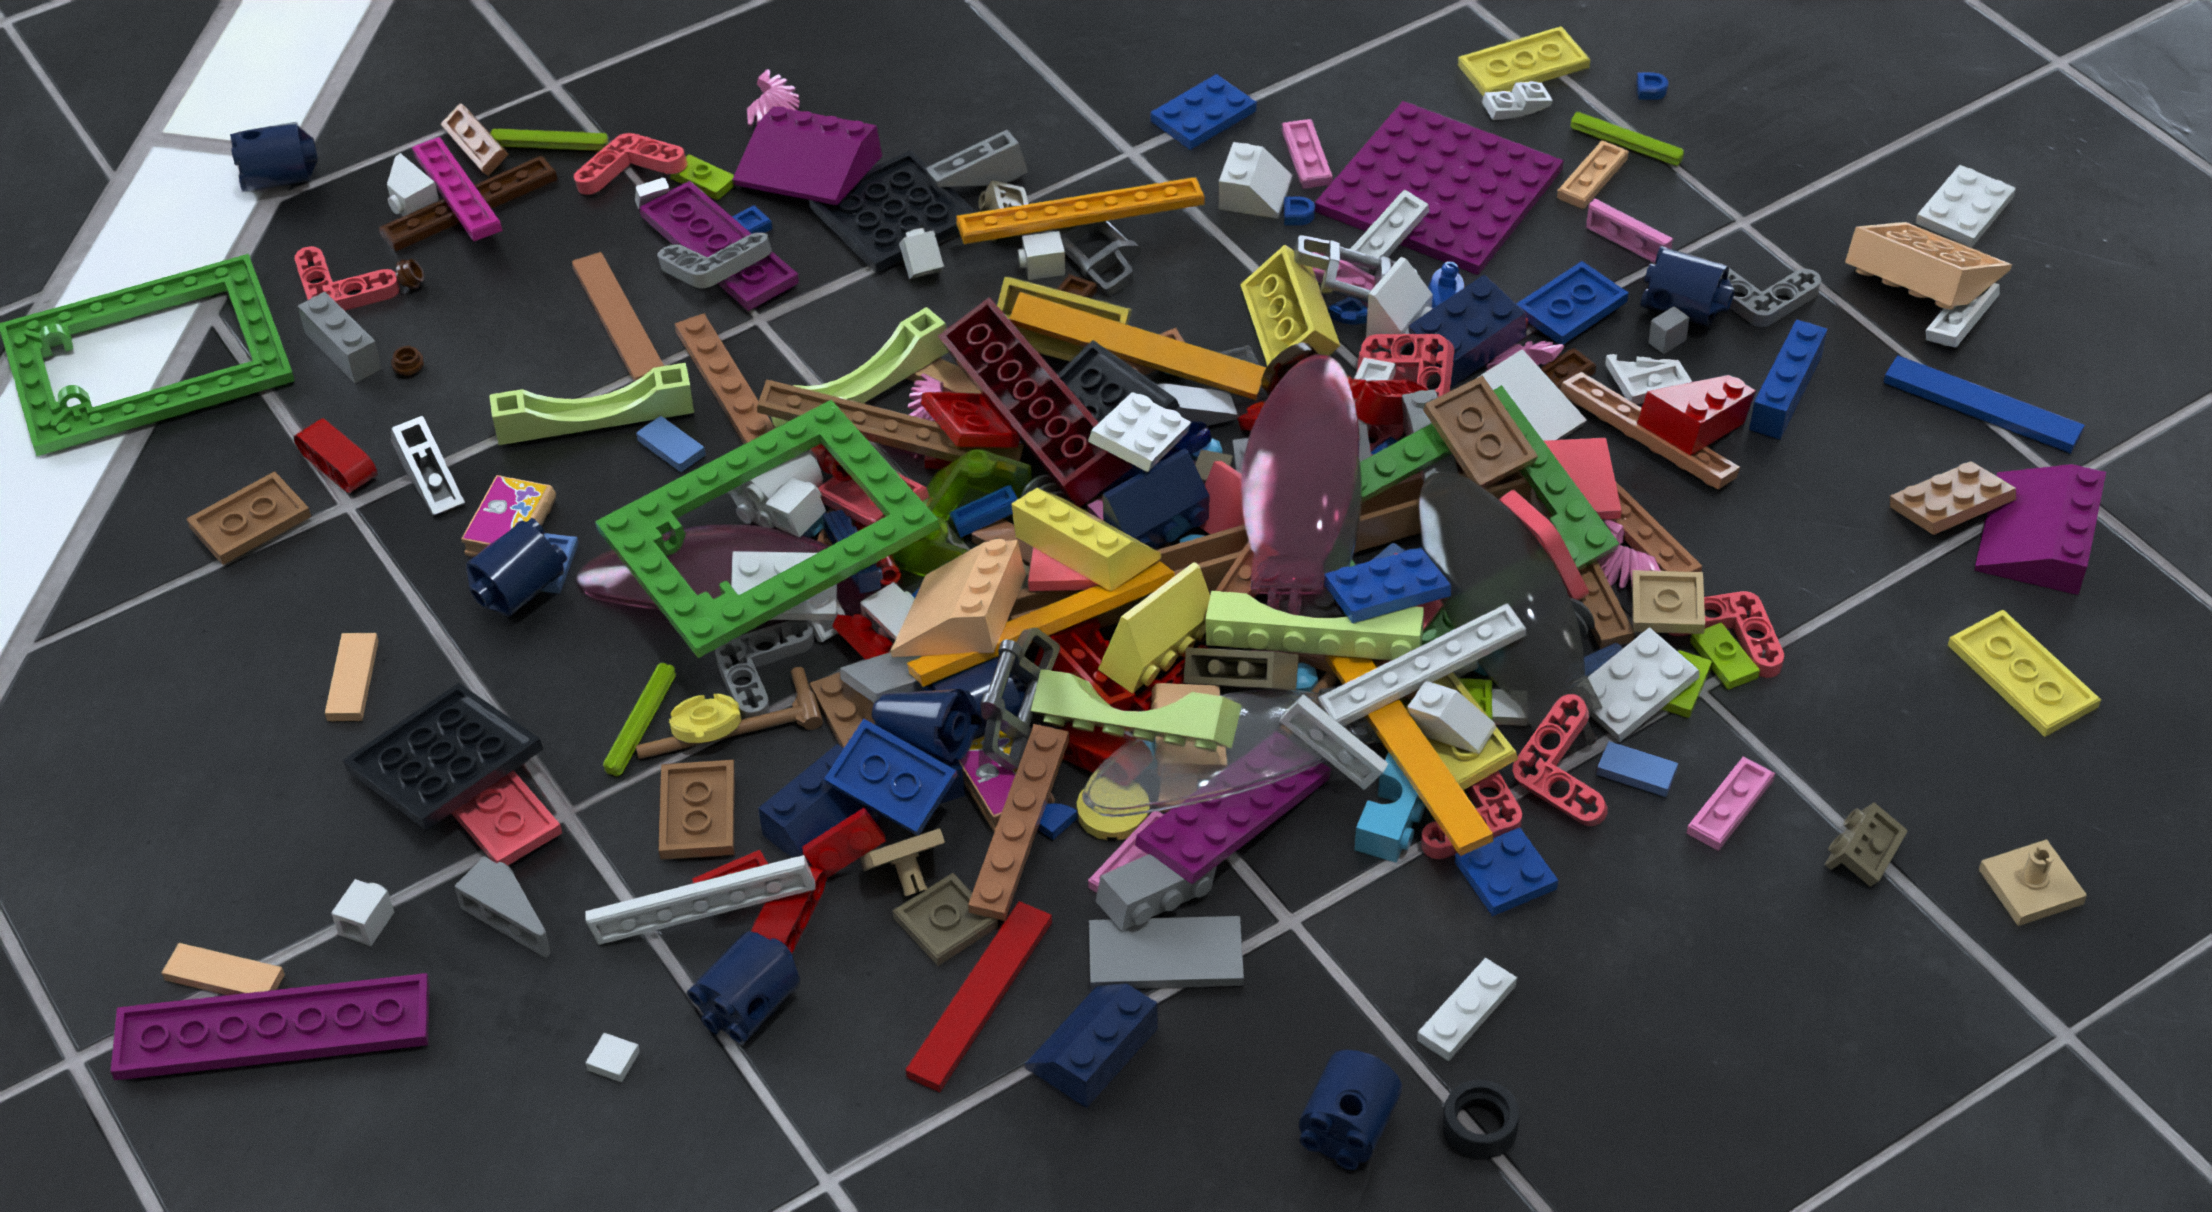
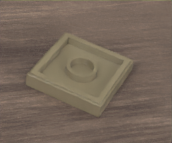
[893,873,998,966]

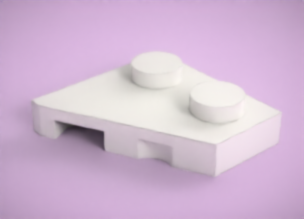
[1605,354,1692,405]

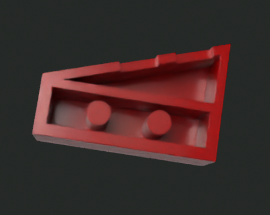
[1637,375,1756,456]

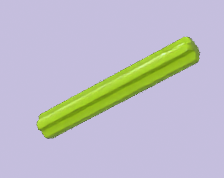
[1570,112,1684,166]
[490,129,608,151]
[603,662,676,777]

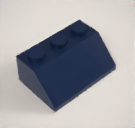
[1103,448,1210,550]
[758,744,883,867]
[1025,983,1158,1108]

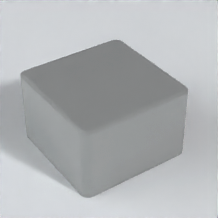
[1649,306,1689,354]

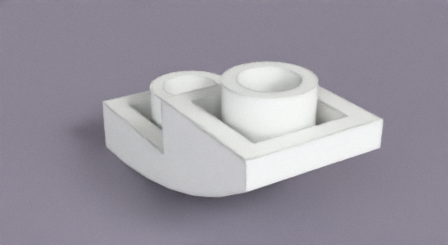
[1482,81,1553,120]

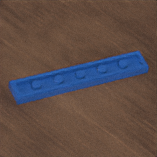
[1883,355,2085,453]

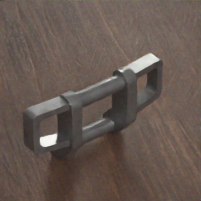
[1040,220,1141,297]
[1294,235,1418,303]
[980,627,1060,770]

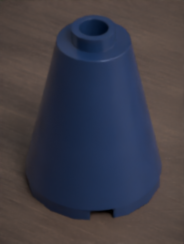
[872,689,977,762]

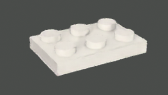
[1915,165,2016,248]
[1088,392,1191,472]
[731,551,837,621]
[1570,627,1699,742]

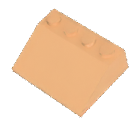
[1845,222,2012,309]
[890,539,1026,657]

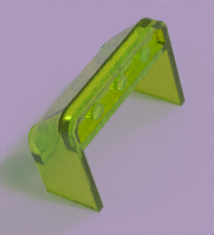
[892,449,1031,577]

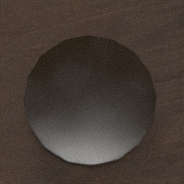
[1261,342,1320,397]

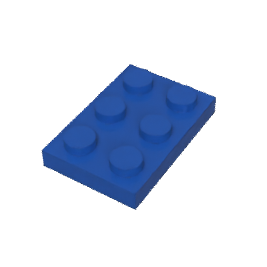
[1150,74,1257,150]
[1517,261,1629,345]
[1324,548,1451,623]
[824,718,958,836]

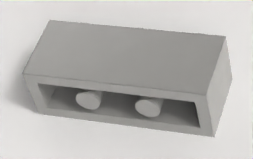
[298,292,382,383]
[1095,854,1217,931]

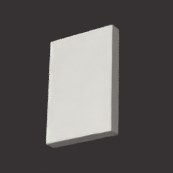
[1477,349,1586,441]

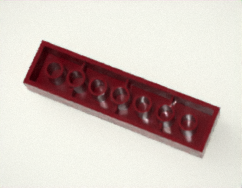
[938,297,1132,508]

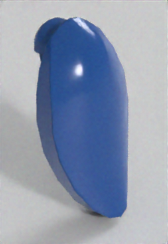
[1428,262,1464,309]

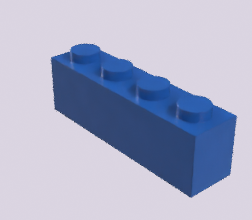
[1749,319,1828,440]

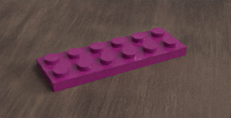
[639,181,799,311]
[1135,733,1331,884]

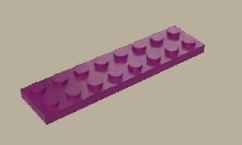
[110,973,430,1080]

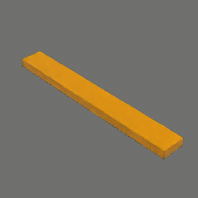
[956,177,1205,244]
[1009,292,1266,400]
[907,560,1175,687]
[1325,655,1493,856]

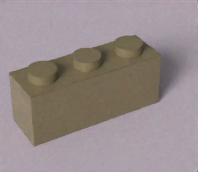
[1183,648,1299,691]

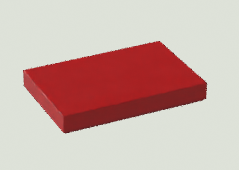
[920,392,1020,448]

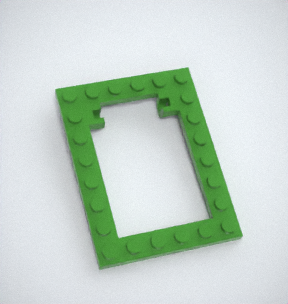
[0,254,295,456]
[1274,385,1619,646]
[595,400,939,658]

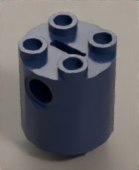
[230,121,318,192]
[1640,246,1735,327]
[466,518,567,617]
[922,657,1026,740]
[687,931,801,1045]
[1299,1050,1403,1170]

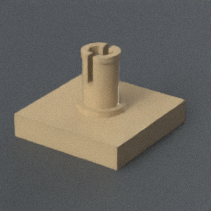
[859,828,945,896]
[1979,839,2087,926]

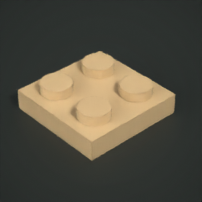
[1632,570,1705,634]

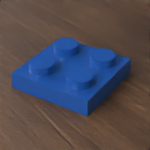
[1455,827,1558,916]

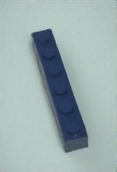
[822,509,883,594]

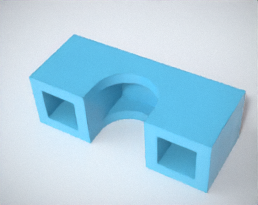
[1355,752,1425,863]

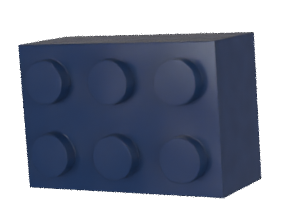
[1408,275,1527,388]

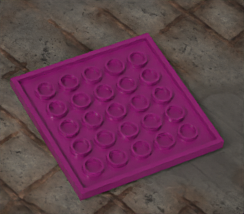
[1315,101,1564,275]

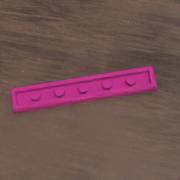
[412,137,503,241]

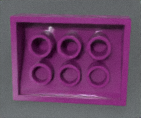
[732,106,882,205]
[1974,464,2106,595]

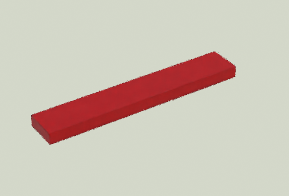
[905,901,1052,1092]

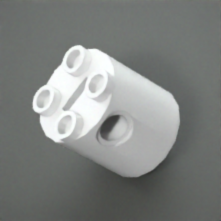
[728,449,823,531]

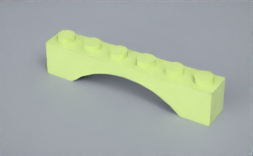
[771,307,949,428]
[489,363,694,445]
[1205,591,1424,660]
[1031,669,1242,752]

